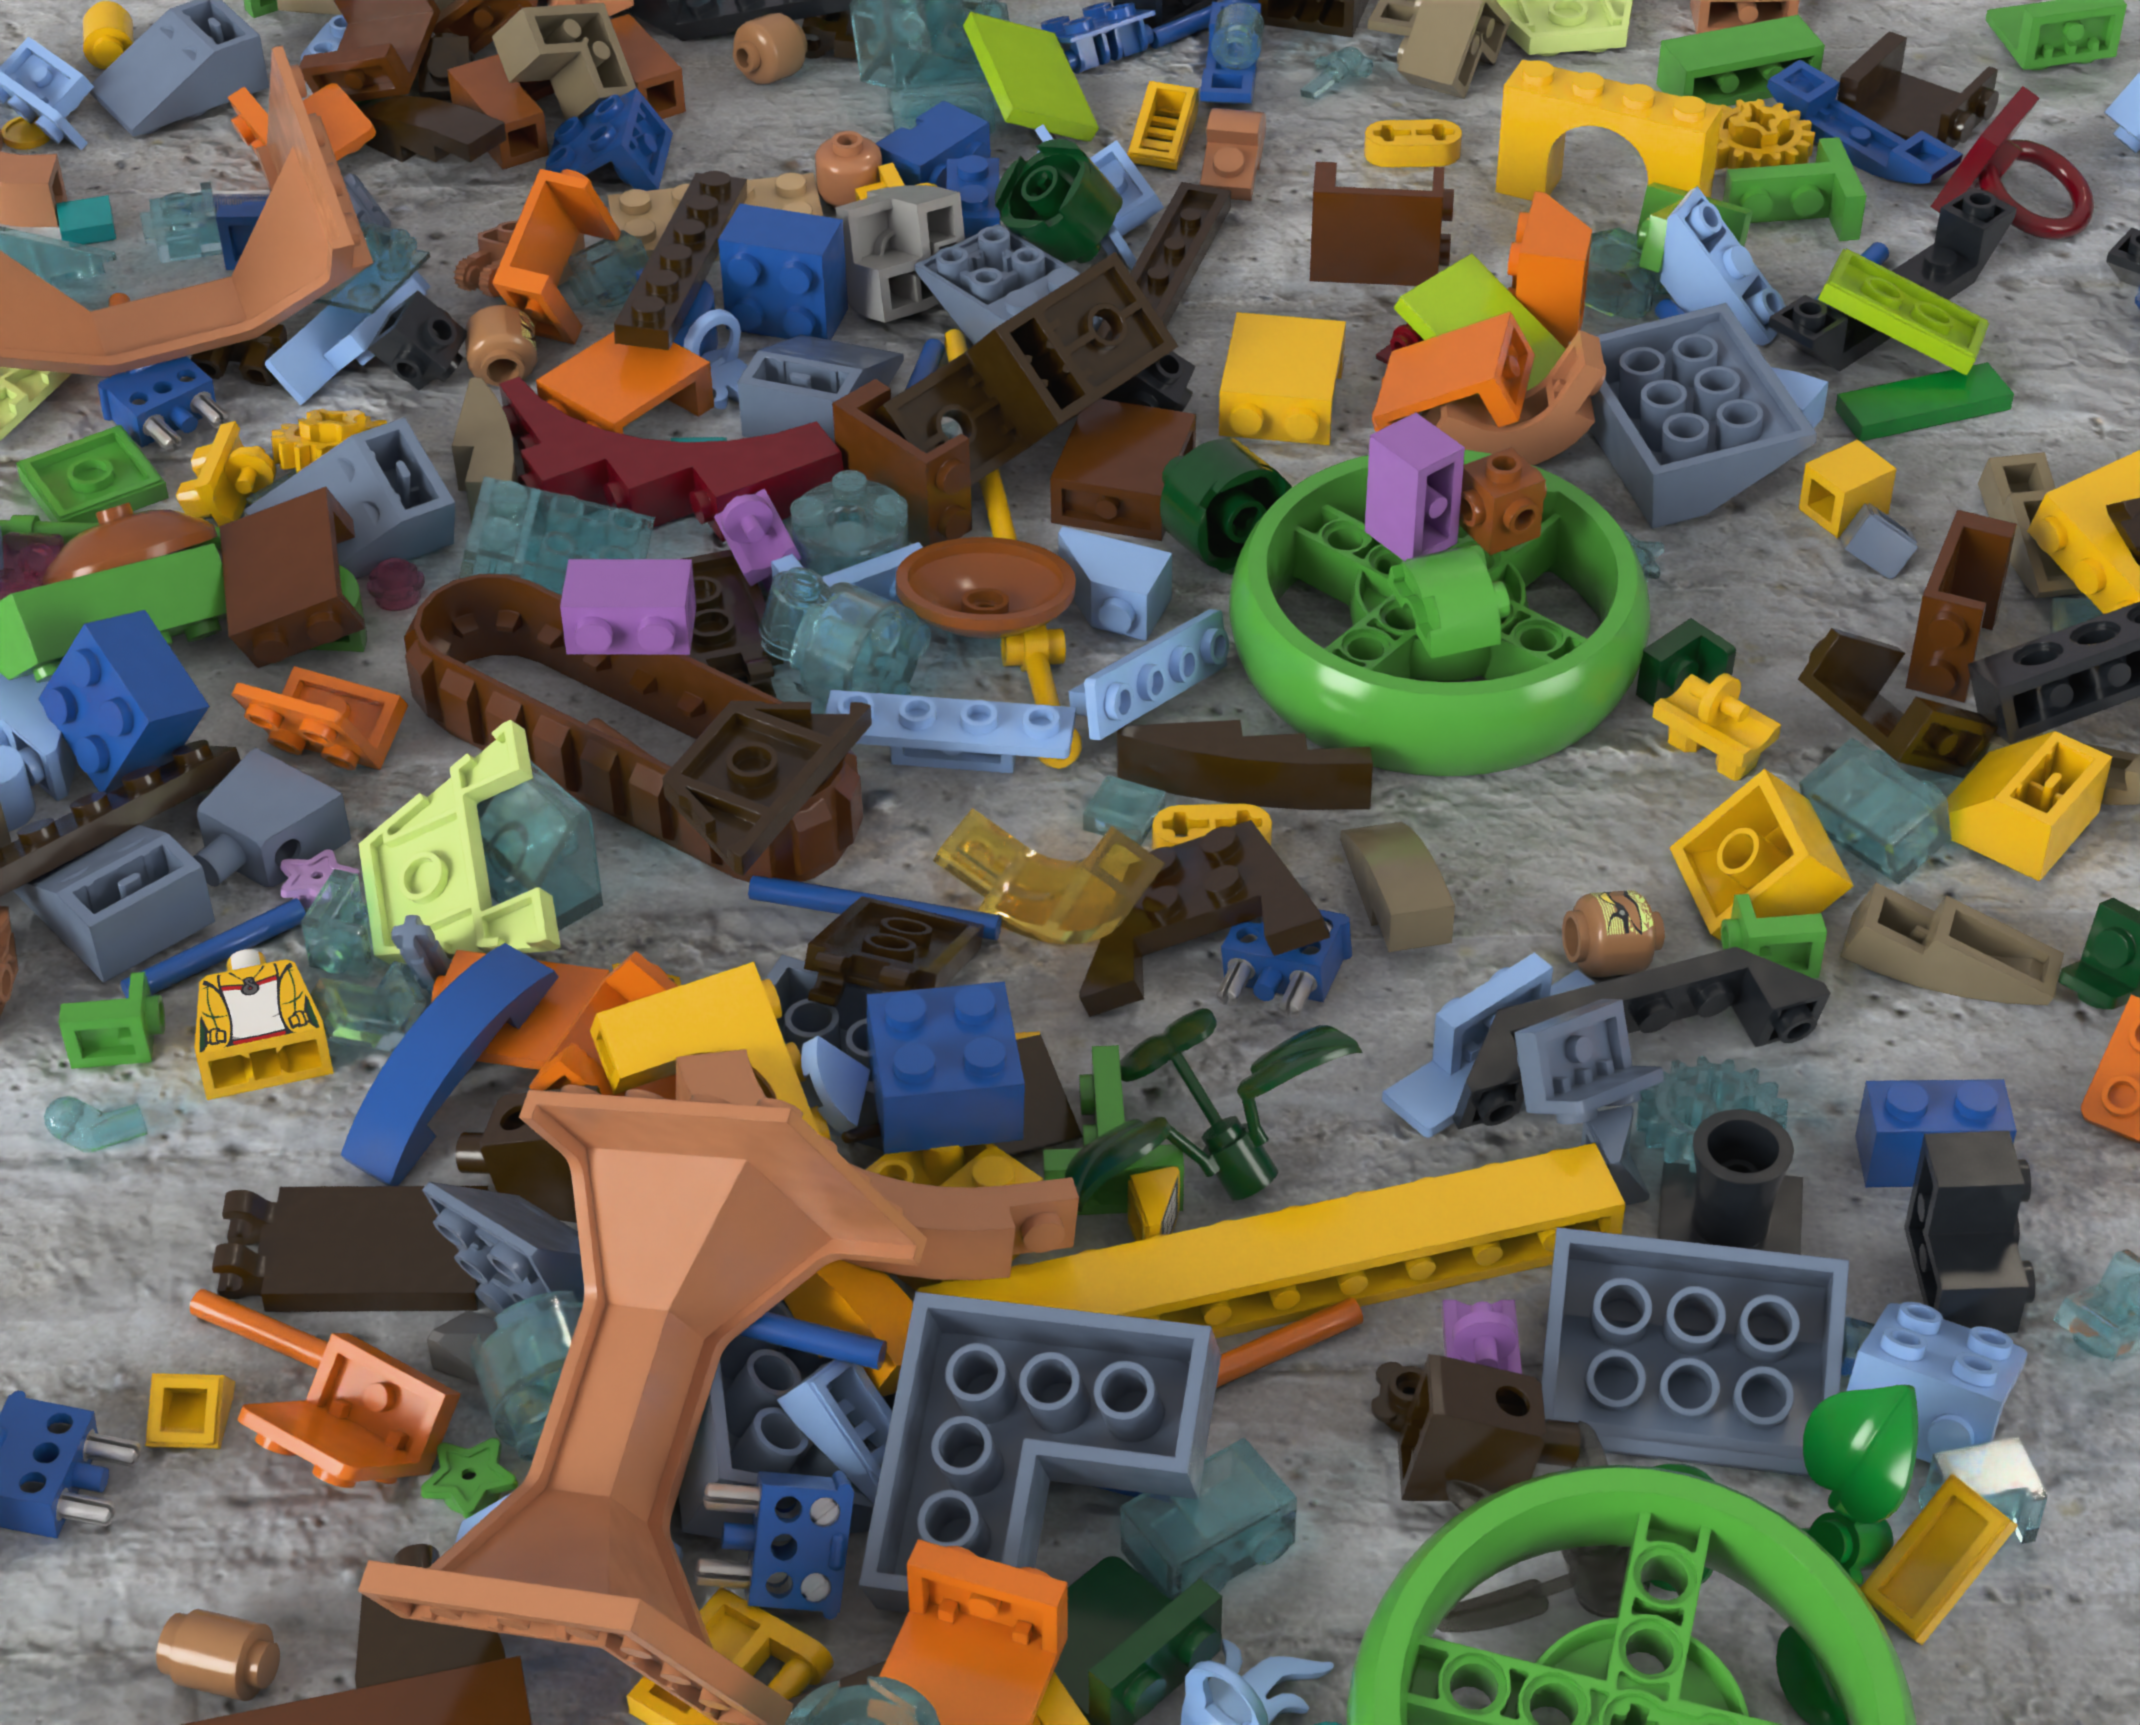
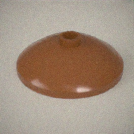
[42,502,218,585]
[896,537,1076,639]

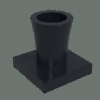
[1657,1109,1803,1255]

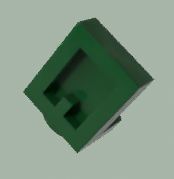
[1636,618,1736,707]
[2058,898,2140,1010]

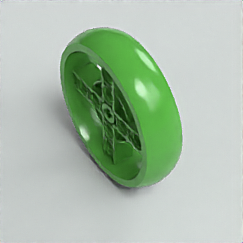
[1229,450,1650,776]
[1347,1465,1917,1725]

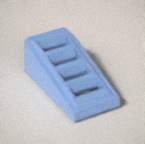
[777,1359,892,1504]

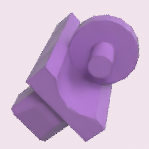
[714,488,802,595]
[1441,1300,1522,1374]

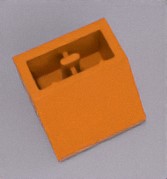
[1507,192,1592,349]

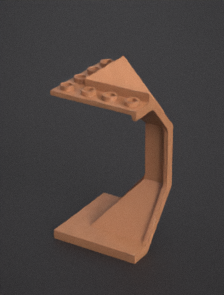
[0,45,374,377]
[358,1085,927,1725]

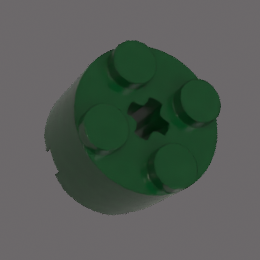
[995,139,1123,264]
[1160,437,1292,575]

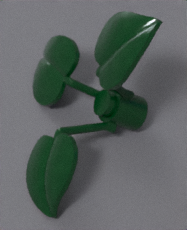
[1065,1008,1363,1212]

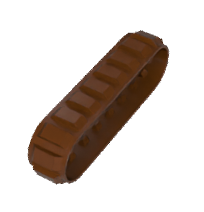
[404,574,863,883]

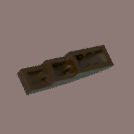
[356,95,507,162]
[1117,720,1373,810]

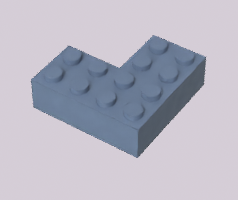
[859,1292,1221,1613]

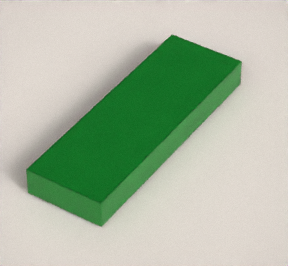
[1835,362,2014,442]

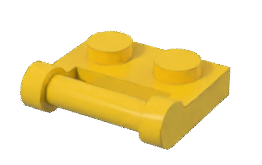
[627,1587,834,1725]

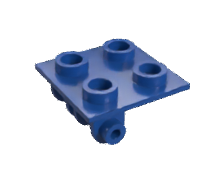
[1040,2,1156,74]

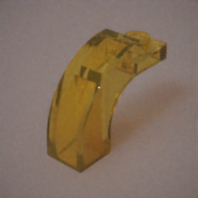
[933,808,1165,945]

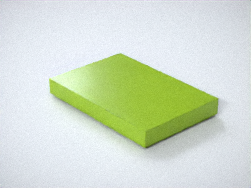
[963,12,1099,142]
[1818,248,1989,376]
[1393,253,1566,396]

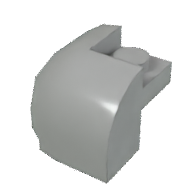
[835,185,965,323]

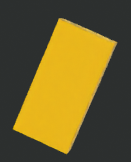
[1860,1474,2018,1645]

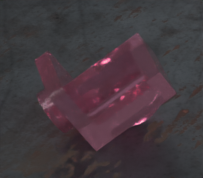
[0,532,64,600]

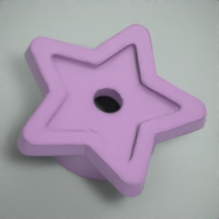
[280,849,362,909]

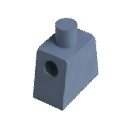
[193,747,351,887]

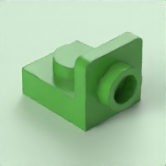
[1721,894,1827,978]
[59,971,165,1069]

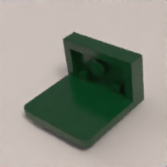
[1054,1556,1223,1725]

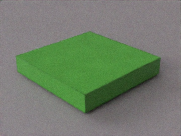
[16,425,169,523]

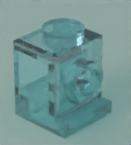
[140,181,223,263]
[568,230,649,307]
[1919,1437,2048,1544]

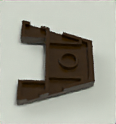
[1079,820,1330,1017]

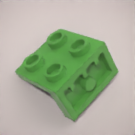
[1985,0,2127,70]

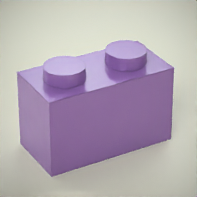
[1365,412,1465,561]
[560,559,696,655]

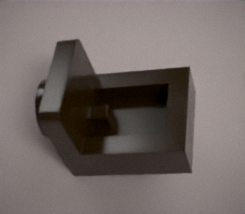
[419,33,475,101]

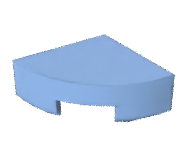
[801,1036,870,1134]

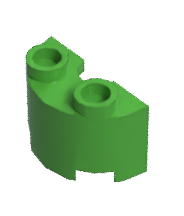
[1387,544,1510,659]

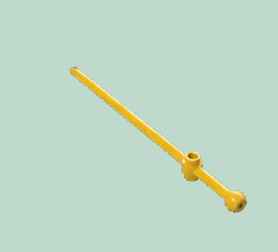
[944,329,1082,769]

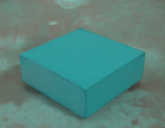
[56,195,116,247]

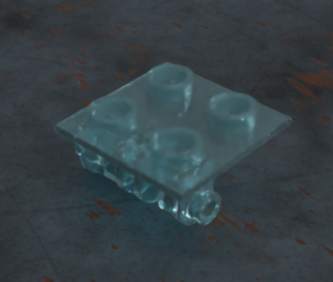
[312,221,431,314]

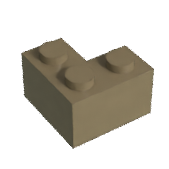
[1397,0,1511,99]
[492,3,636,121]

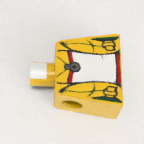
[194,949,334,1100]

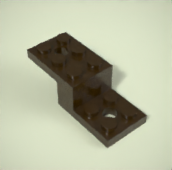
[874,252,1179,486]

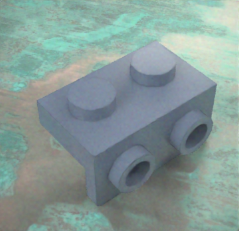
[1514,999,1664,1124]

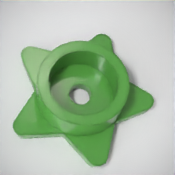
[421,1437,518,1519]

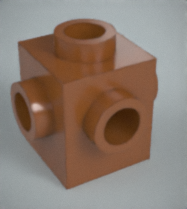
[1459,447,1547,555]

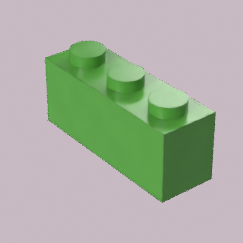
[1656,15,1825,106]

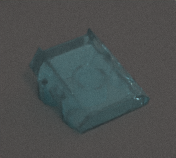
[1585,227,1669,319]

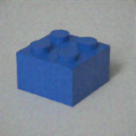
[718,203,848,340]
[38,610,210,794]
[867,981,1025,1154]

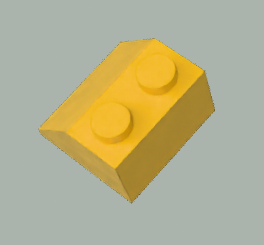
[1669,768,1854,940]

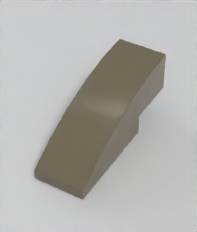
[452,377,520,528]
[1978,452,2083,598]
[1340,822,1455,952]
[1840,882,2064,1006]

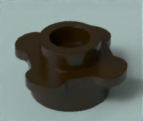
[1371,1362,1423,1432]

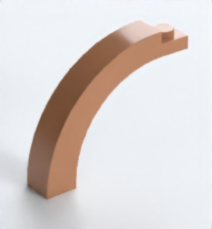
[676,1049,1079,1280]

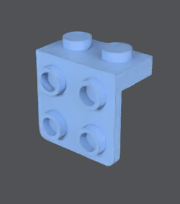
[1847,1302,2028,1480]

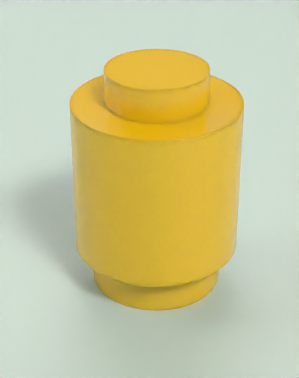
[83,1,134,70]

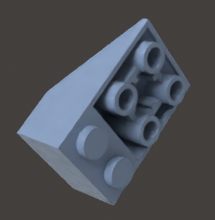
[89,0,269,137]
[915,224,1104,345]
[737,335,904,443]
[244,417,455,579]
[13,825,215,983]
[422,1182,584,1351]

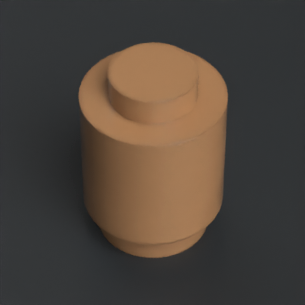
[156,1609,280,1701]

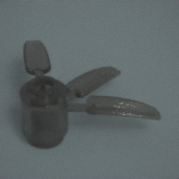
[1437,1420,1650,1633]

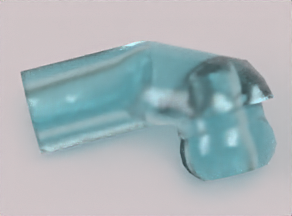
[44,1096,148,1153]

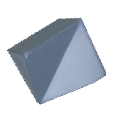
[1840,503,1918,579]
[1581,1105,1650,1205]

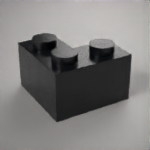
[1904,1131,2036,1333]

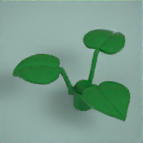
[1626,1384,1918,1725]

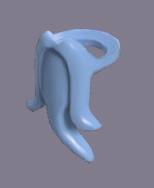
[683,309,748,409]
[1180,1639,1334,1725]

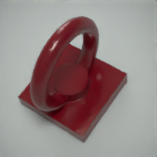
[1930,86,2094,240]

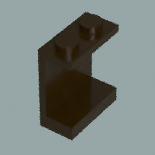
[1837,31,1999,148]
[1798,628,1998,778]

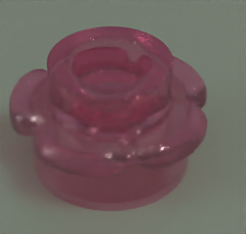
[367,558,425,611]

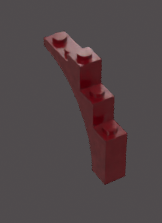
[499,376,846,542]

